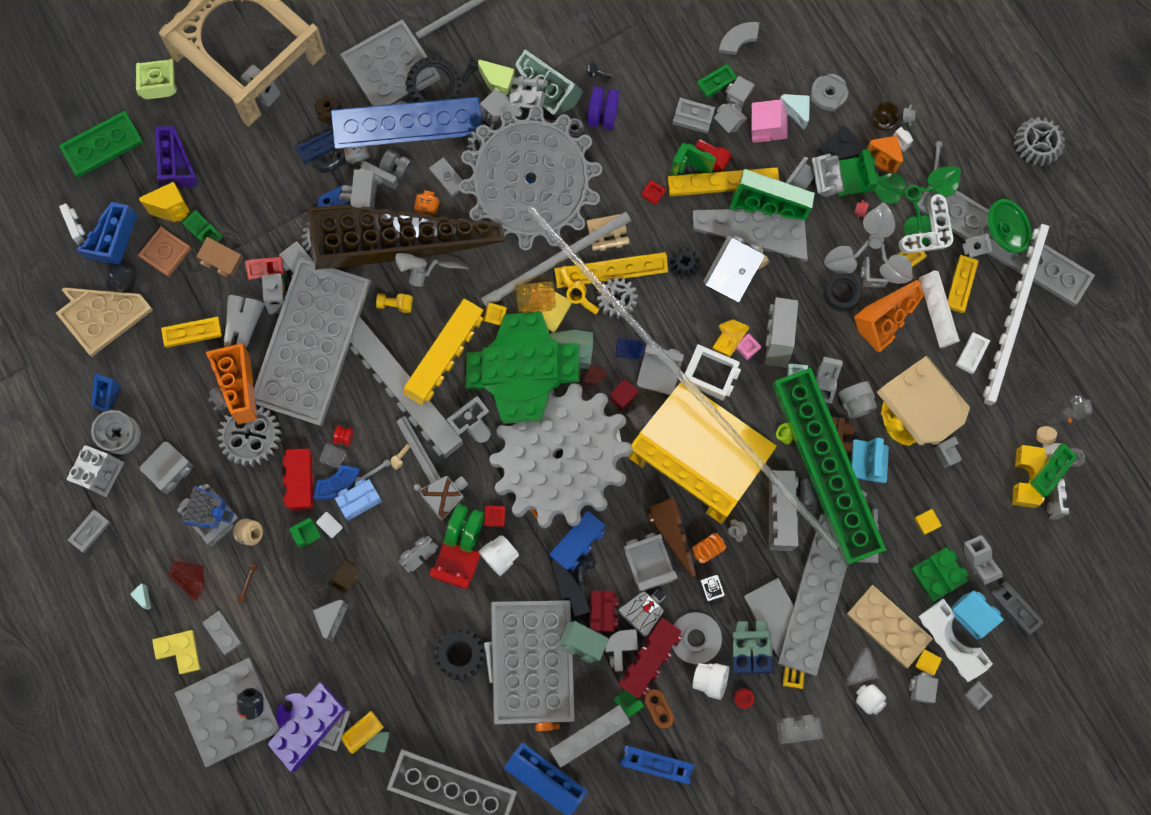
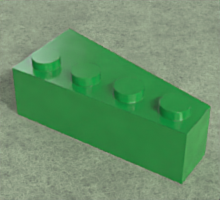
[729,169,815,221]

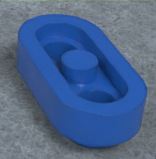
[318,186,351,207]

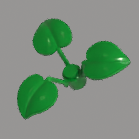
[874,166,961,246]

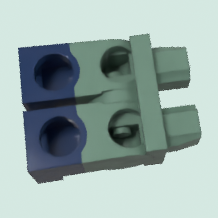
[733,621,775,675]

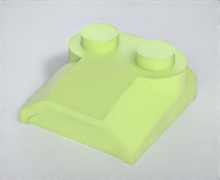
[136,59,177,99]

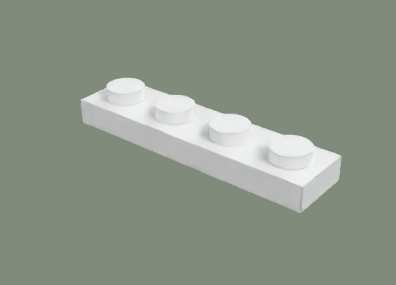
[919,271,959,348]

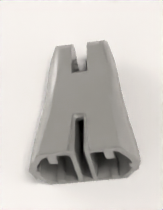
[224,295,265,348]

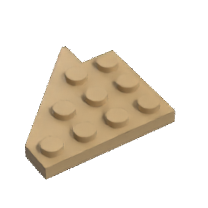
[56,288,153,357]

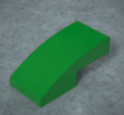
[182,210,223,244]

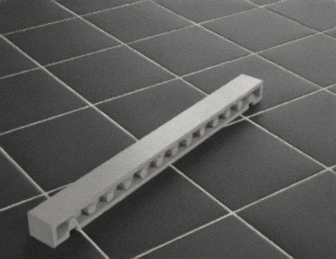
[279,241,463,458]

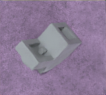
[816,357,842,404]
[964,535,1002,585]
[605,630,638,673]

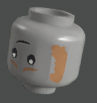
[344,145,369,166]

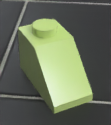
[478,60,515,96]

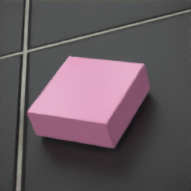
[736,333,761,360]

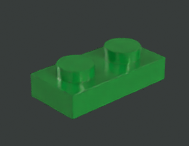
[697,64,737,99]

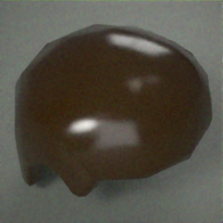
[872,101,900,131]

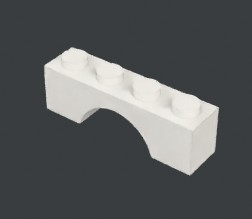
[919,599,992,682]

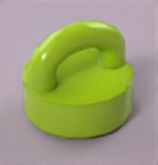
[776,423,794,444]

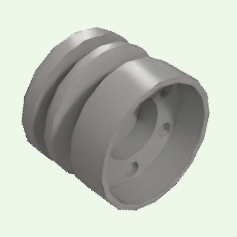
[91,410,141,455]

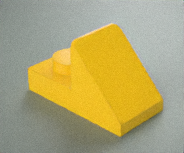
[713,320,749,358]

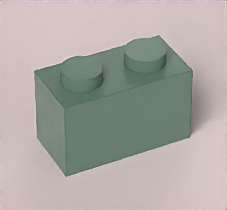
[559,621,609,663]

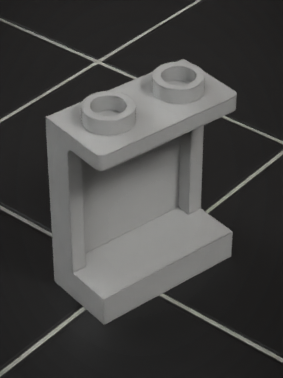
[177,484,241,547]
[624,532,677,593]

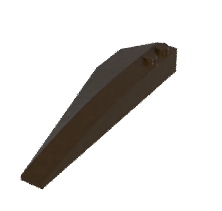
[307,204,505,270]

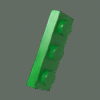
[1030,443,1077,497]

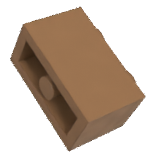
[196,237,244,278]

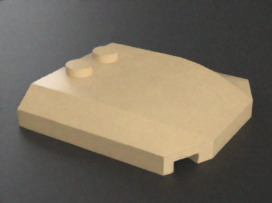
[877,356,970,445]

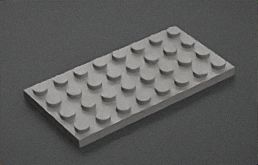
[254,258,371,426]

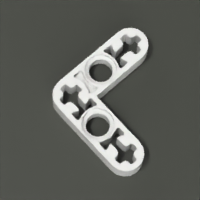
[899,194,953,254]

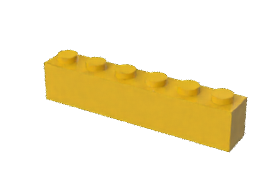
[403,299,484,406]

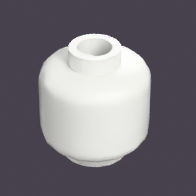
[856,684,886,715]

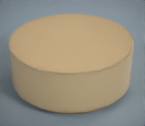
[1036,426,1057,444]

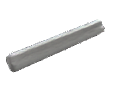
[397,416,441,484]

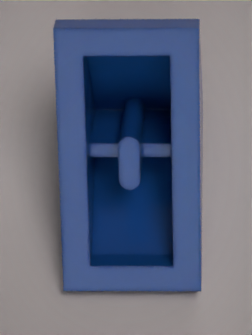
[91,373,122,412]

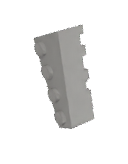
[769,470,798,551]

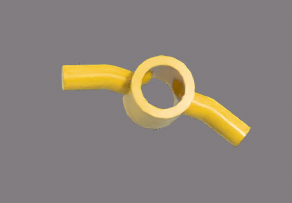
[559,266,600,314]

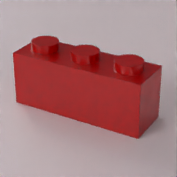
[283,449,313,511]

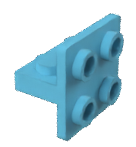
[851,438,889,483]

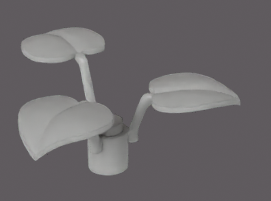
[824,202,913,284]
[395,253,469,287]

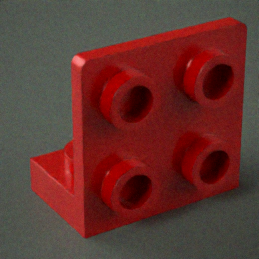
[429,543,481,591]

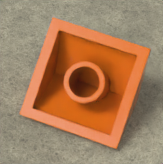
[867,136,903,174]

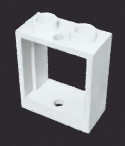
[682,344,741,400]

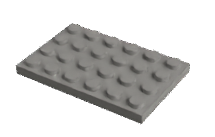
[491,600,575,724]

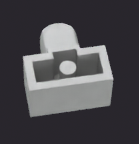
[446,396,491,443]

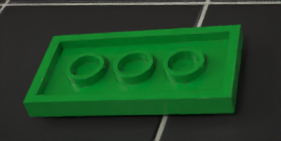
[59,111,144,178]

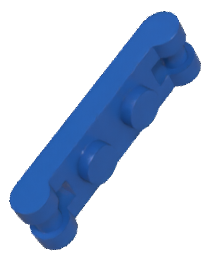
[620,745,695,785]

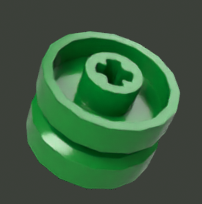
[444,504,485,553]

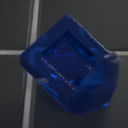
[615,338,645,360]

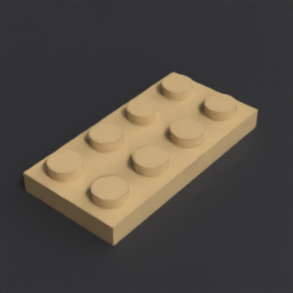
[846,585,933,668]

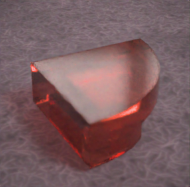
[583,365,608,385]

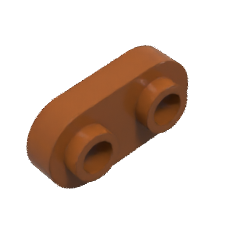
[644,690,674,729]

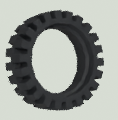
[406,56,462,103]

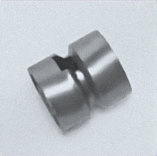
[379,149,413,182]

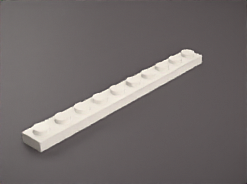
[983,224,1049,405]

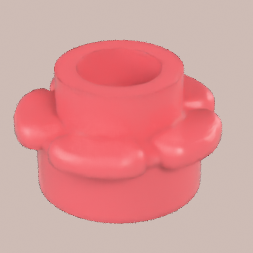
[855,200,869,218]

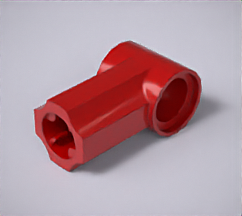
[695,139,732,172]

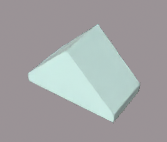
[780,94,810,130]

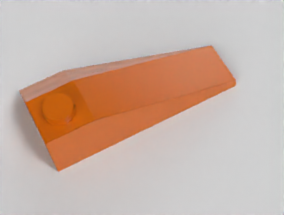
[854,280,924,352]

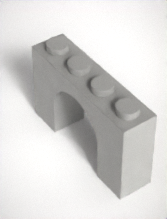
[550,705,630,768]

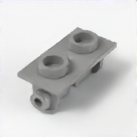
[398,536,438,573]

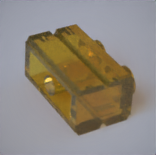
[515,281,556,313]

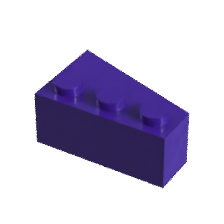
[155,126,198,188]

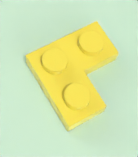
[152,630,201,674]

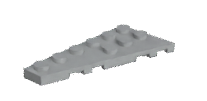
[692,209,808,262]

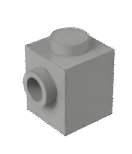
[725,76,755,109]
[714,103,747,133]
[909,672,938,704]

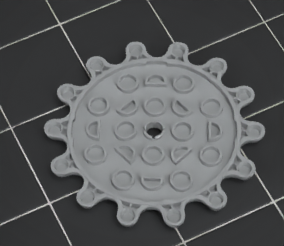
[459,105,602,250]
[489,383,633,528]

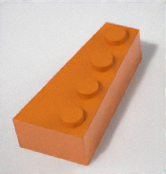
[206,343,257,424]

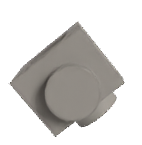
[962,233,993,257]

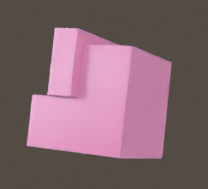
[752,100,788,143]

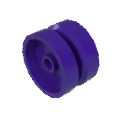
[587,86,620,131]

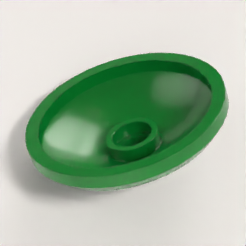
[987,199,1032,253]

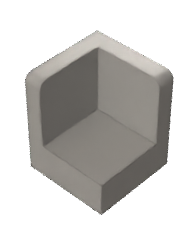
[934,437,961,469]

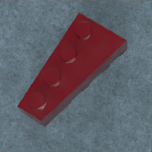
[618,618,683,699]

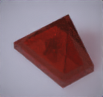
[168,561,205,601]

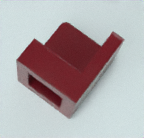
[608,379,639,412]

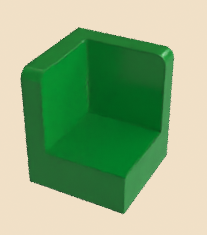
[289,518,321,549]
[613,690,644,718]

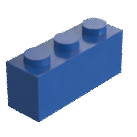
[549,511,606,571]

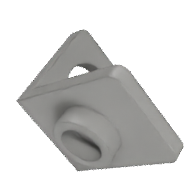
[860,257,888,287]

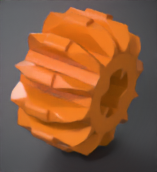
[691,533,726,563]

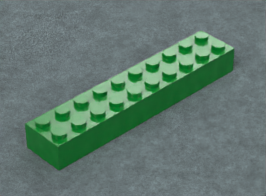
[772,368,886,566]

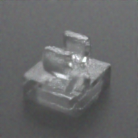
[208,388,228,410]

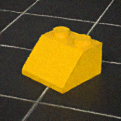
[139,182,191,222]

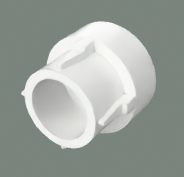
[478,535,519,576]
[693,663,729,700]

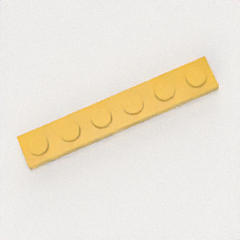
[668,167,779,196]
[554,252,668,288]

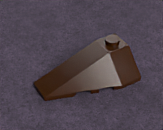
[647,497,696,579]

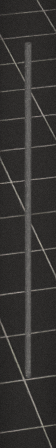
[526,205,840,551]

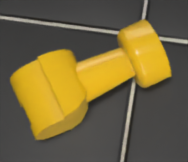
[376,293,413,313]

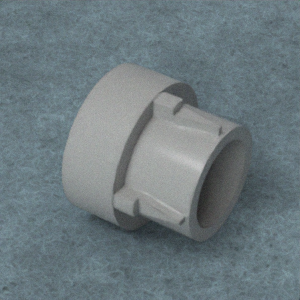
[838,381,877,418]

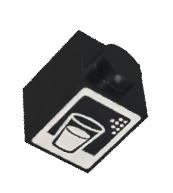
[698,574,726,606]

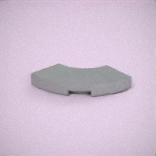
[719,22,759,55]

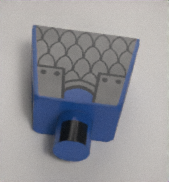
[182,486,234,529]

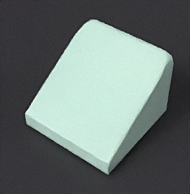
[131,584,151,610]

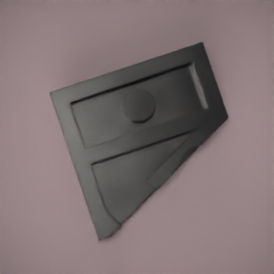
[818,126,867,160]

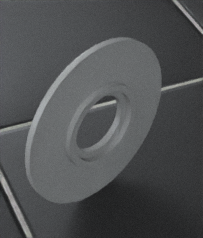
[672,612,722,664]

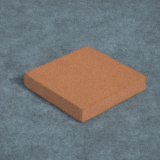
[138,227,192,278]

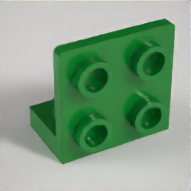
[670,143,716,176]

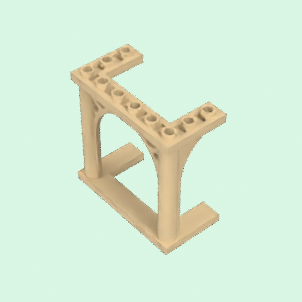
[158,0,326,127]

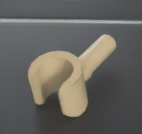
[391,444,410,470]

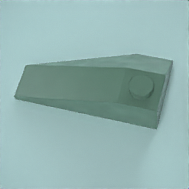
[515,50,584,116]
[550,330,593,369]

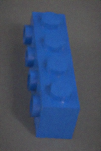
[504,742,588,815]

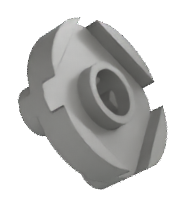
[811,74,848,111]

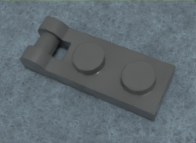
[990,581,1044,636]

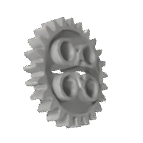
[217,406,282,467]

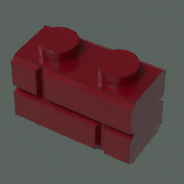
[590,591,618,633]

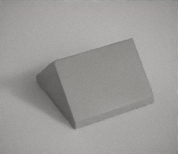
[313,600,349,642]

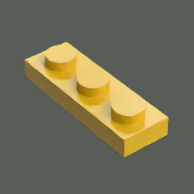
[947,255,979,313]
[161,317,223,348]

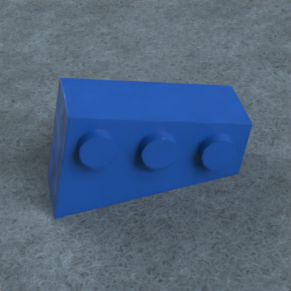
[76,202,138,265]

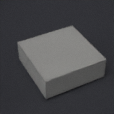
[963,681,993,710]

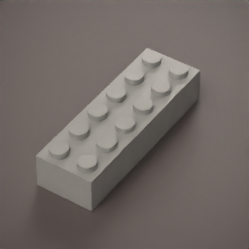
[387,750,517,815]

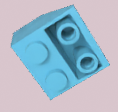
[951,591,1004,639]

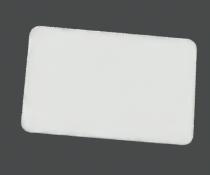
[316,512,343,538]

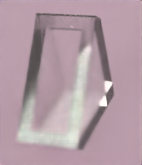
[844,648,878,686]

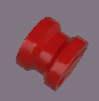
[333,425,354,447]

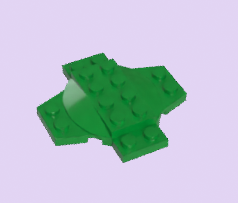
[466,311,580,424]

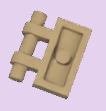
[586,214,629,251]

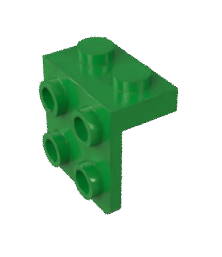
[837,149,879,197]

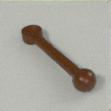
[238,563,257,603]

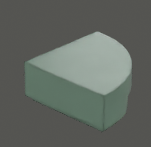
[365,732,390,753]

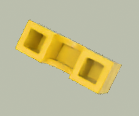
[1012,445,1047,508]

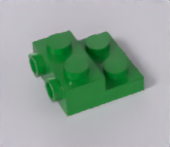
[911,547,968,602]

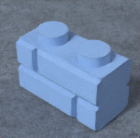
[335,479,382,521]

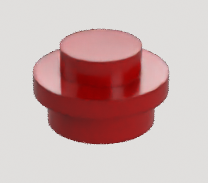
[734,688,754,709]

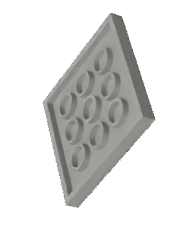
[340,19,440,106]
[175,658,280,767]

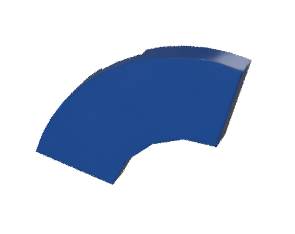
[313,465,360,500]

